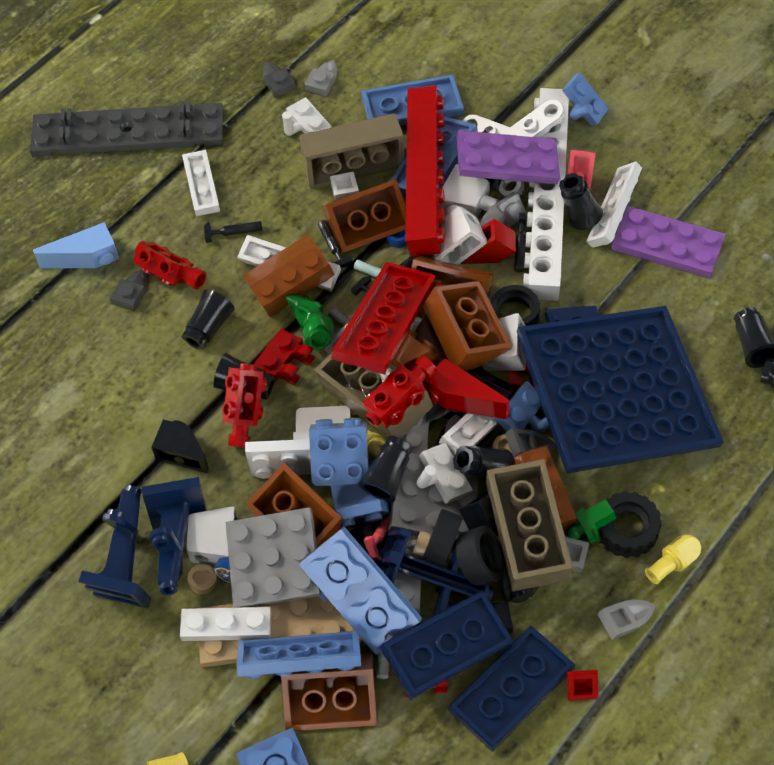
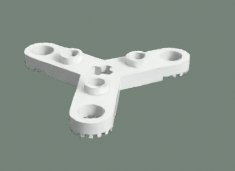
[462,100,566,197]

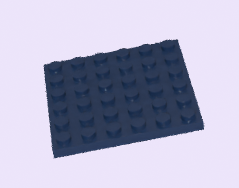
[516,306,724,474]

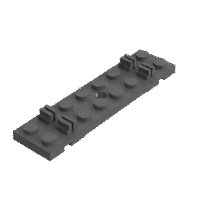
[30,101,224,157]

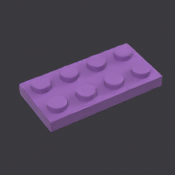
[457,130,560,184]
[611,206,725,279]

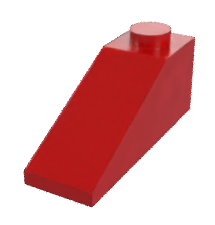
[424,359,510,419]

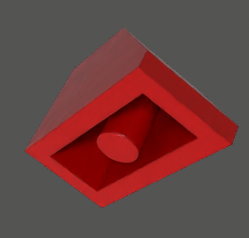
[461,219,516,264]

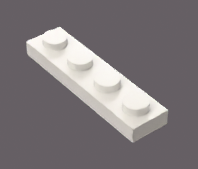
[586,162,642,248]
[237,235,341,292]

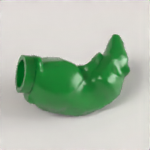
[286,295,334,350]

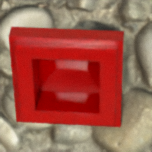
[567,670,598,701]

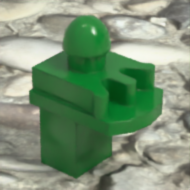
[567,499,616,544]

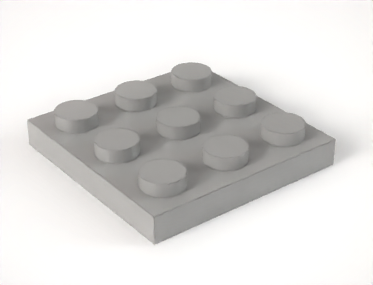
[388,453,478,544]
[225,507,322,608]

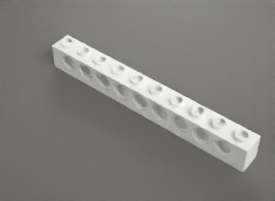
[523,88,569,301]

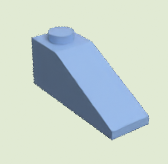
[33,222,119,268]

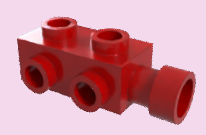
[133,241,207,290]
[362,356,438,429]
[222,363,267,448]

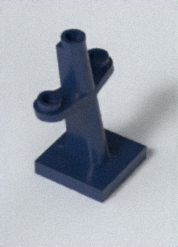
[142,477,207,595]
[78,485,151,609]
[377,528,494,616]

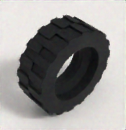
[597,491,662,558]

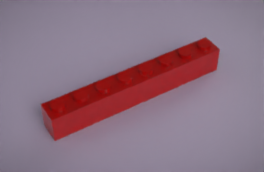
[405,85,445,257]

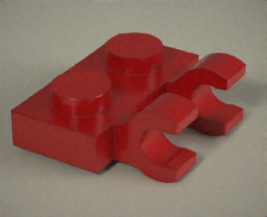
[253,329,315,385]

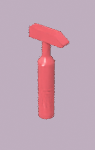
[364,514,390,561]

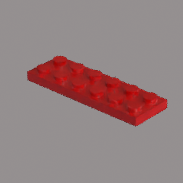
[331,262,436,374]

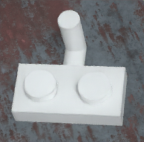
[282,98,332,136]
[416,443,473,504]

